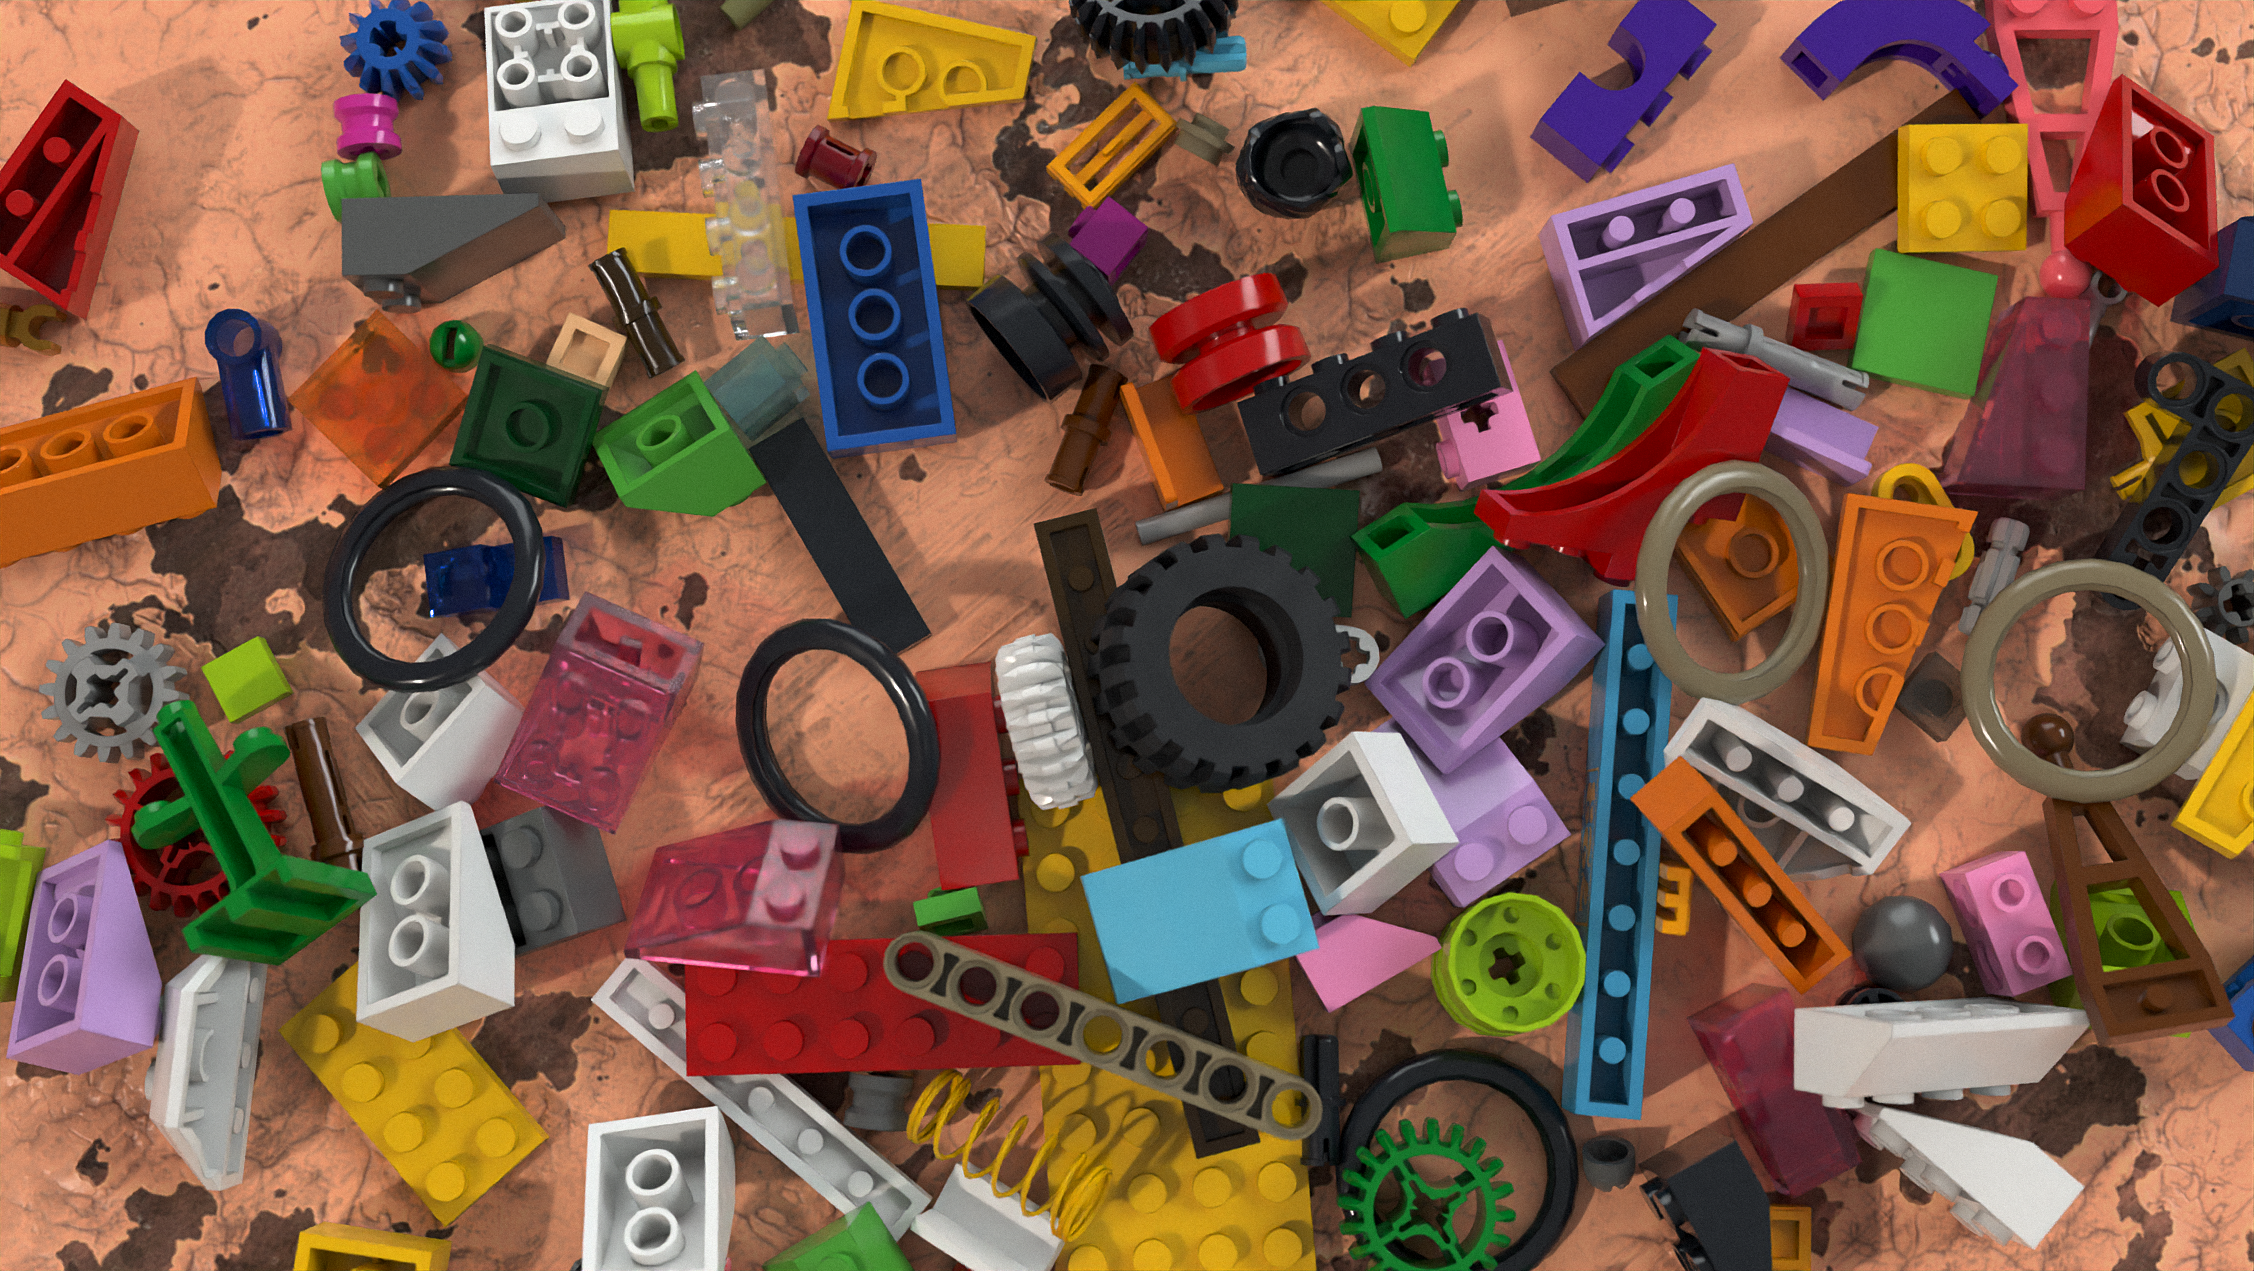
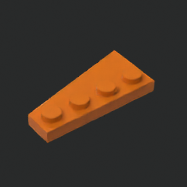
[1804,493,1978,756]

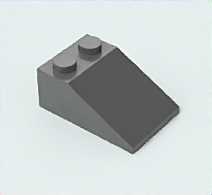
[342,193,566,313]

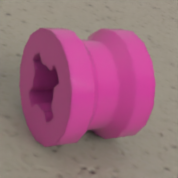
[333,93,402,161]

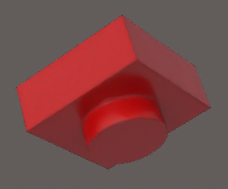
[1785,282,1863,351]

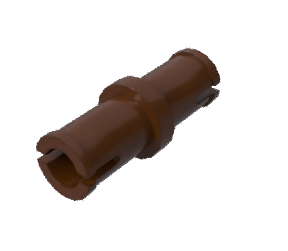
[1044,364,1128,496]

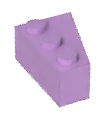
[1538,163,1753,352]

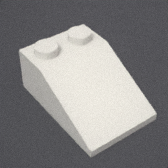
[356,801,515,1042]
[582,1106,735,1271]

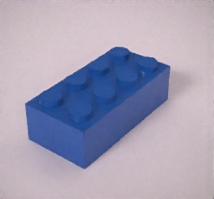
[792,179,958,459]

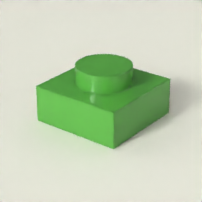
[913,887,989,936]

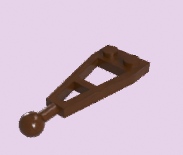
[2021,713,2236,1047]

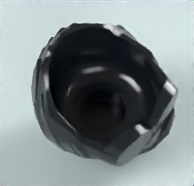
[1235,107,1353,220]

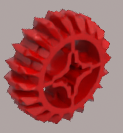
[104,750,288,918]

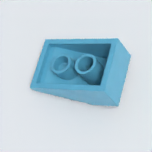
[1080,818,1320,1004]

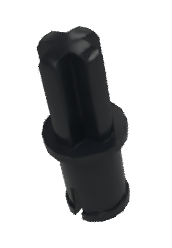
[1295,1034,1346,1166]

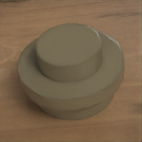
[1174,113,1235,167]

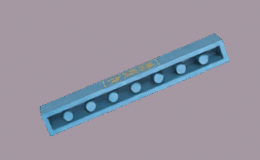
[1561,589,1678,1120]

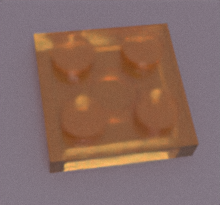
[287,309,469,489]

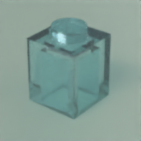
[703,334,810,442]

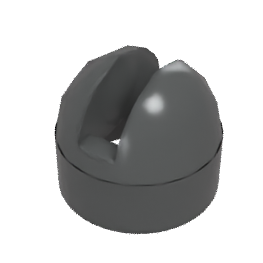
[1582,1135,1635,1192]

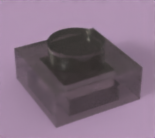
[1894,652,1966,743]

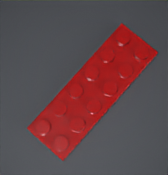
[685,932,1081,1077]

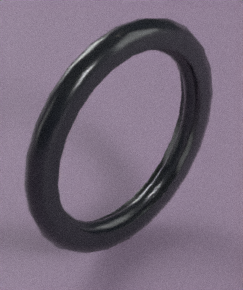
[321,466,546,693]
[735,619,941,854]
[1335,1048,1580,1271]

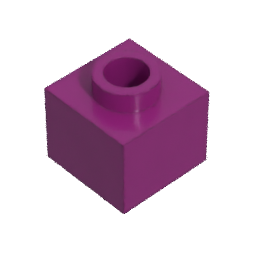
[1067,196,1148,286]

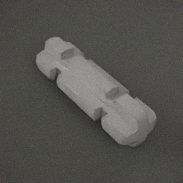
[1958,517,2030,636]

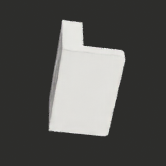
[910,1161,1065,1271]

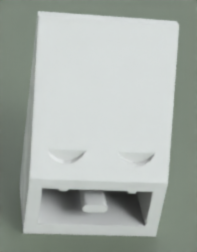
[484,0,635,203]
[1845,1101,2084,1249]

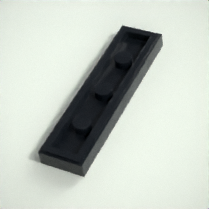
[748,417,932,655]

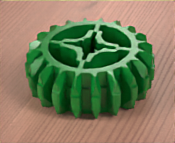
[1336,1117,1516,1271]

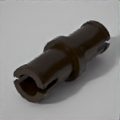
[588,247,686,379]

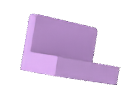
[1763,386,1878,487]

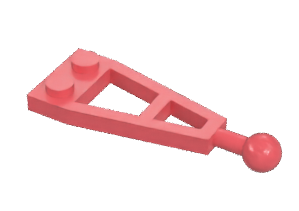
[1985,0,2119,300]

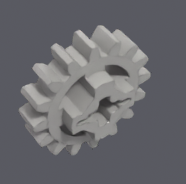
[39,623,190,764]

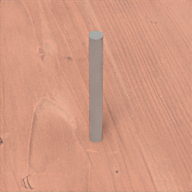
[1135,447,1383,546]

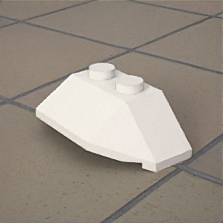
[1664,697,1911,883]
[144,954,268,1191]

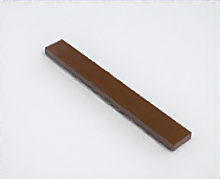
[1550,88,1983,421]

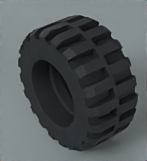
[1088,533,1352,793]

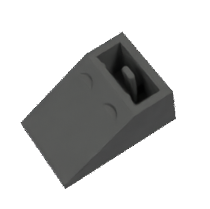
[479,798,627,958]

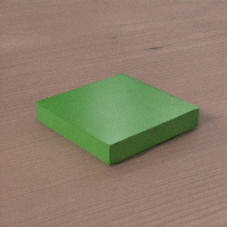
[1846,248,1998,400]

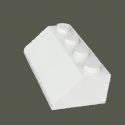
[1794,997,2091,1108]

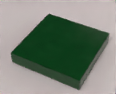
[449,344,609,509]
[1227,483,1360,618]

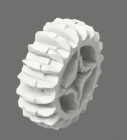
[995,633,1099,810]

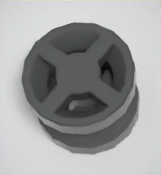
[844,1071,914,1131]

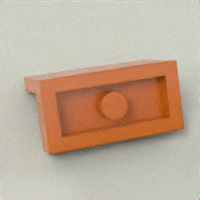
[1120,373,1224,513]

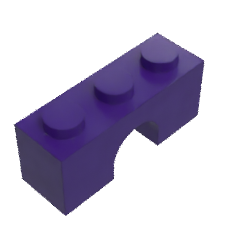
[1530,0,1717,183]

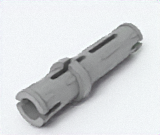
[1679,308,1869,411]

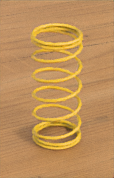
[906,1069,1113,1243]

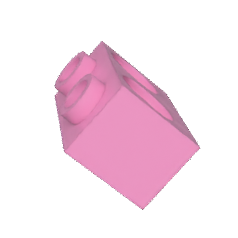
[1939,851,2073,997]

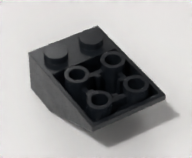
[1638,1127,1773,1271]

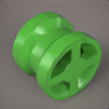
[321,151,391,224]

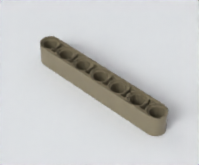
[883,930,1323,1141]

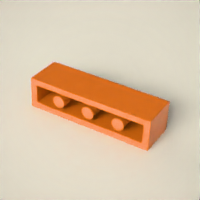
[1630,755,1852,996]

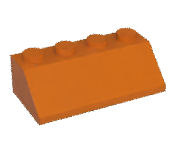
[0,377,222,569]

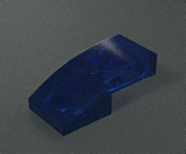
[423,536,570,618]

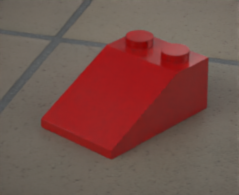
[2064,74,2219,307]

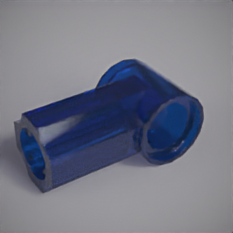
[205,309,293,441]

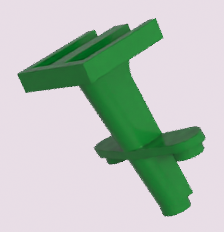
[132,700,377,966]

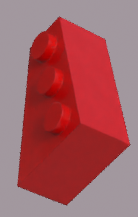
[0,79,139,320]
[915,661,1030,891]

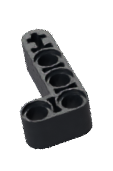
[2091,351,2254,611]

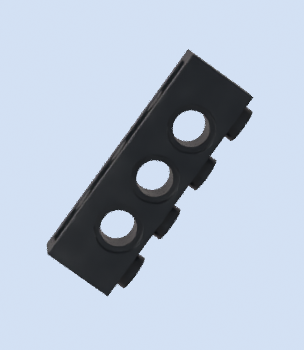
[1237,308,1514,478]

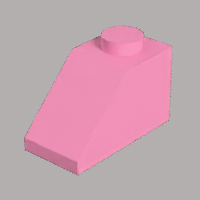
[1293,910,1442,1013]

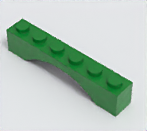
[1351,334,1700,619]

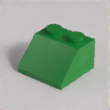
[1349,106,1463,264]

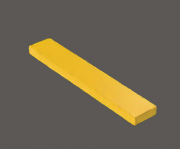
[607,209,986,291]

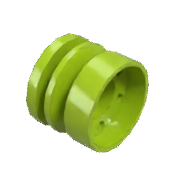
[1430,892,1586,1037]

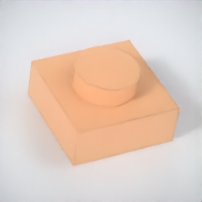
[545,312,631,392]

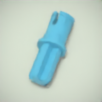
[1123,36,1247,82]

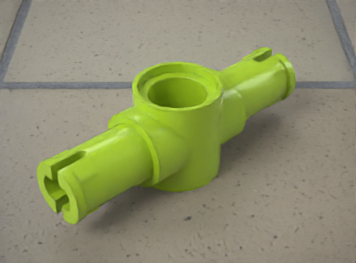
[610,0,685,132]

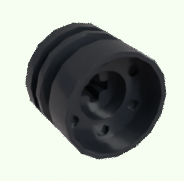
[965,231,1134,405]

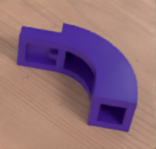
[1780,0,2019,121]

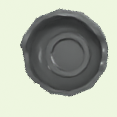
[1852,896,1954,993]

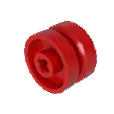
[1148,273,1311,415]

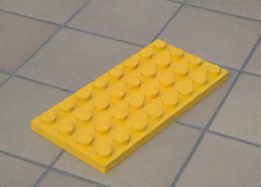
[1017,775,1317,1271]

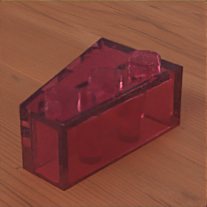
[1686,983,1863,1199]

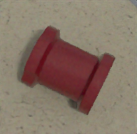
[795,124,877,189]

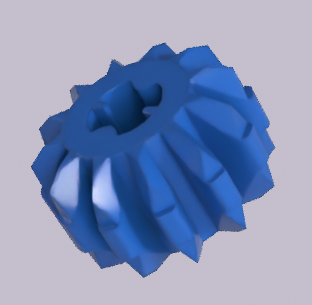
[339,0,453,104]

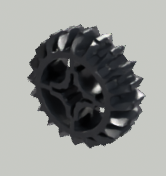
[1069,0,1238,75]

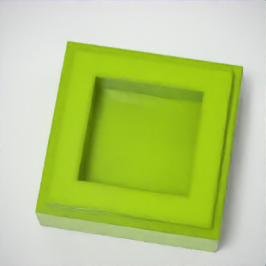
[201,636,294,724]

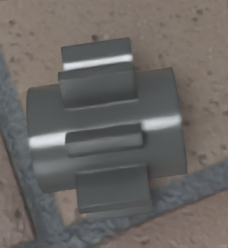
[2186,566,2254,645]

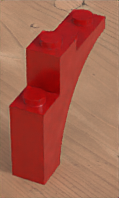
[1474,347,1790,587]

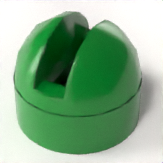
[429,320,484,373]

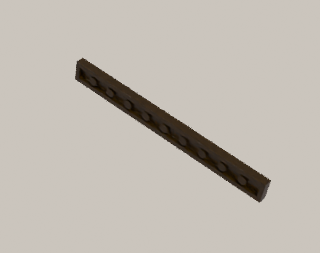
[1034,508,1261,1159]

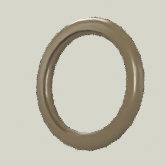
[1634,460,1831,706]
[1960,558,2217,804]

